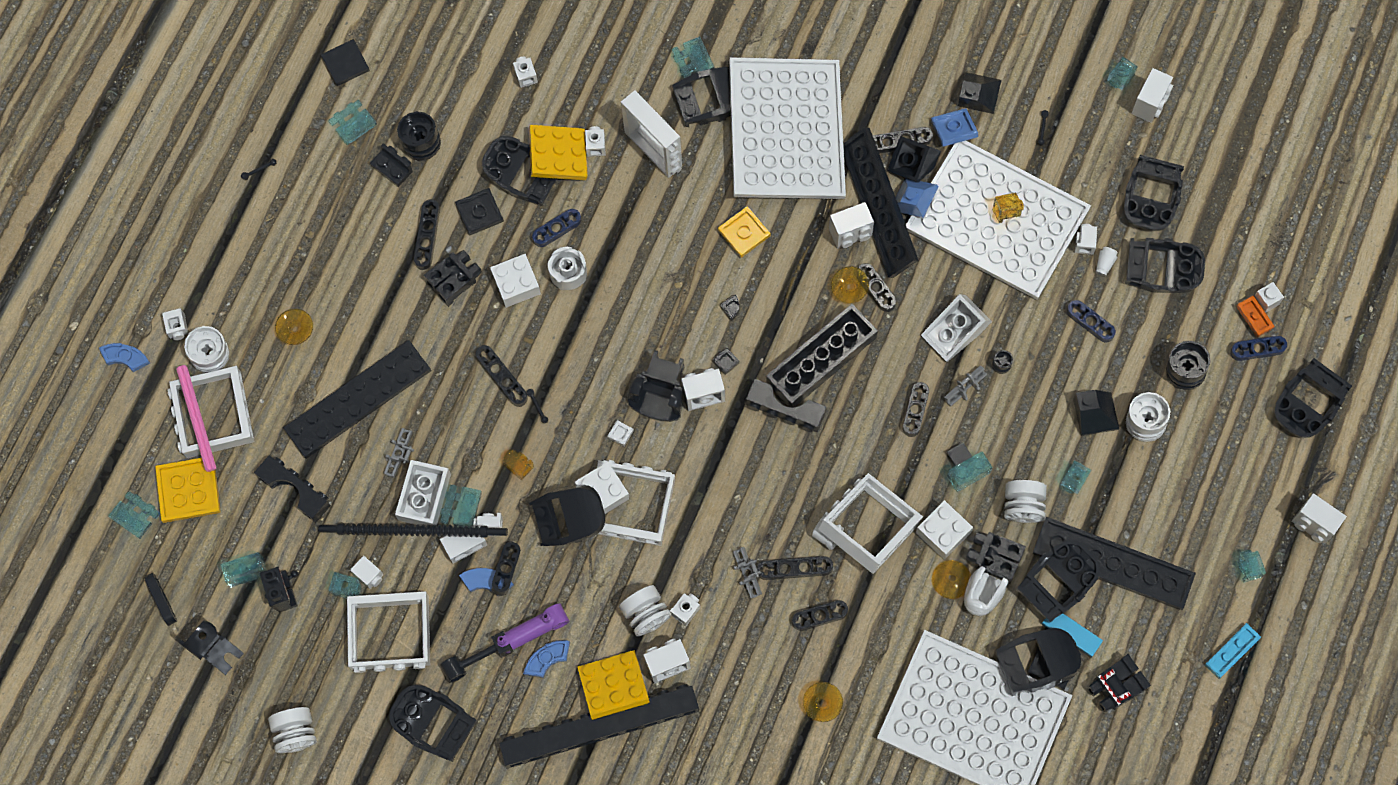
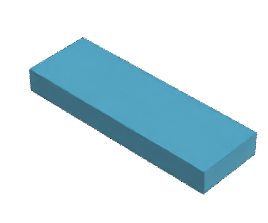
[1042,614,1103,658]
[1205,623,1261,679]

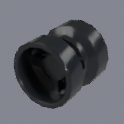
[992,350,1013,374]

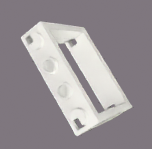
[621,90,682,178]
[168,366,254,458]
[597,460,675,546]
[818,473,923,574]
[347,592,430,673]

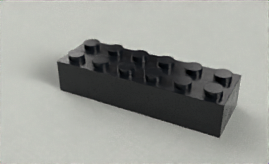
[766,304,878,407]

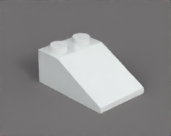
[921,294,992,362]

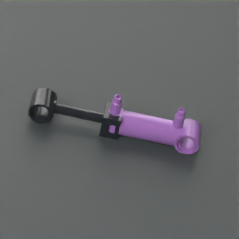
[440,603,570,683]

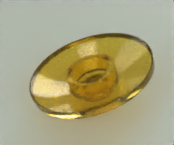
[831,266,869,304]
[275,309,313,345]
[932,560,971,599]
[803,682,843,722]

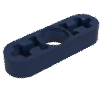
[532,209,581,247]
[1067,300,1116,343]
[1230,336,1287,361]

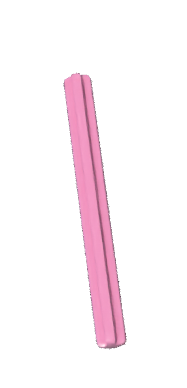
[176,365,216,472]

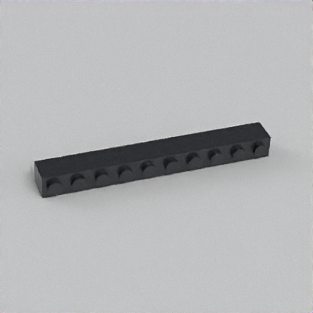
[499,684,700,769]

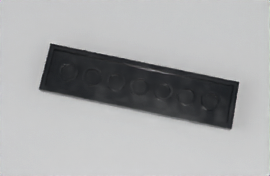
[843,127,919,278]
[283,340,432,459]
[1032,517,1196,610]

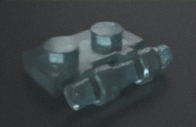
[672,36,714,78]
[328,99,377,145]
[440,485,482,527]
[108,491,160,539]

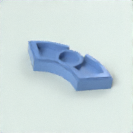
[99,343,150,372]
[459,568,514,592]
[523,641,570,678]

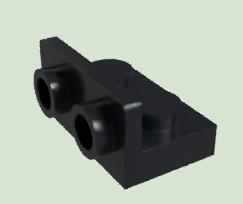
[370,143,413,187]

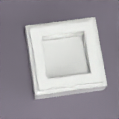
[607,420,634,447]

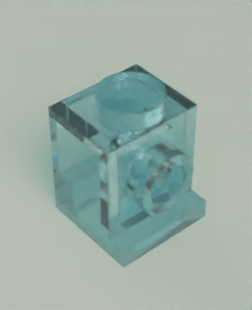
[1107,57,1138,90]
[1061,460,1091,495]
[1238,550,1266,583]
[329,572,361,598]

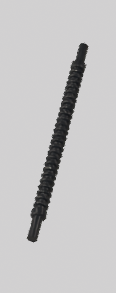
[318,523,508,538]

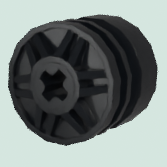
[397,111,441,161]
[1166,341,1210,390]

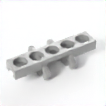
[944,366,987,406]
[384,428,414,478]
[733,547,762,598]

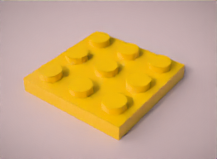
[529,125,587,180]
[155,457,221,523]
[578,650,650,720]

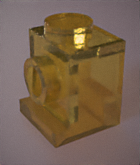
[992,193,1024,223]
[503,449,534,481]

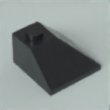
[958,72,1001,114]
[887,136,941,183]
[1073,390,1119,436]

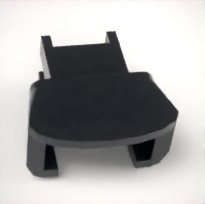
[627,350,685,422]
[174,620,244,675]

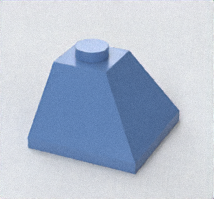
[896,178,939,218]

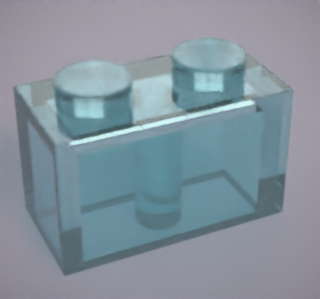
[947,451,993,492]
[221,552,267,587]

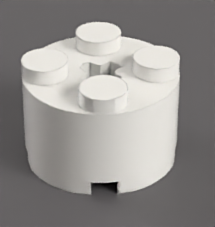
[548,247,587,290]

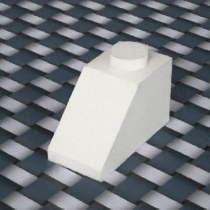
[440,535,487,564]

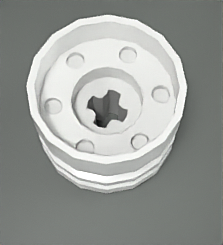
[184,326,230,373]
[1126,392,1170,442]
[1004,480,1047,523]
[619,585,672,636]
[268,707,317,753]

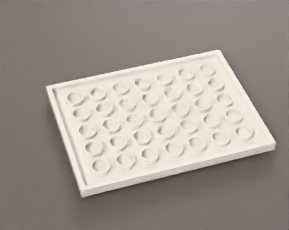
[729,58,846,199]
[906,141,1091,300]
[877,630,1072,785]

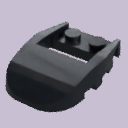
[672,67,731,127]
[482,136,557,206]
[1124,155,1184,231]
[1125,238,1205,293]
[1274,358,1352,438]
[529,485,605,546]
[1016,540,1100,623]
[995,628,1081,696]
[389,685,477,762]

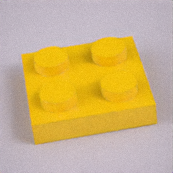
[718,206,771,258]

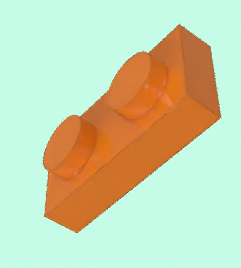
[1236,295,1275,338]

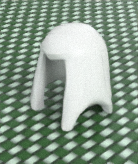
[964,566,1008,616]

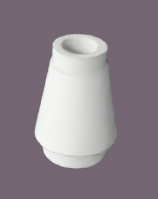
[1096,247,1118,276]

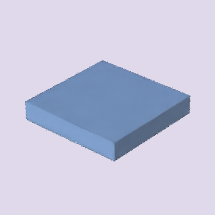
[931,108,978,147]

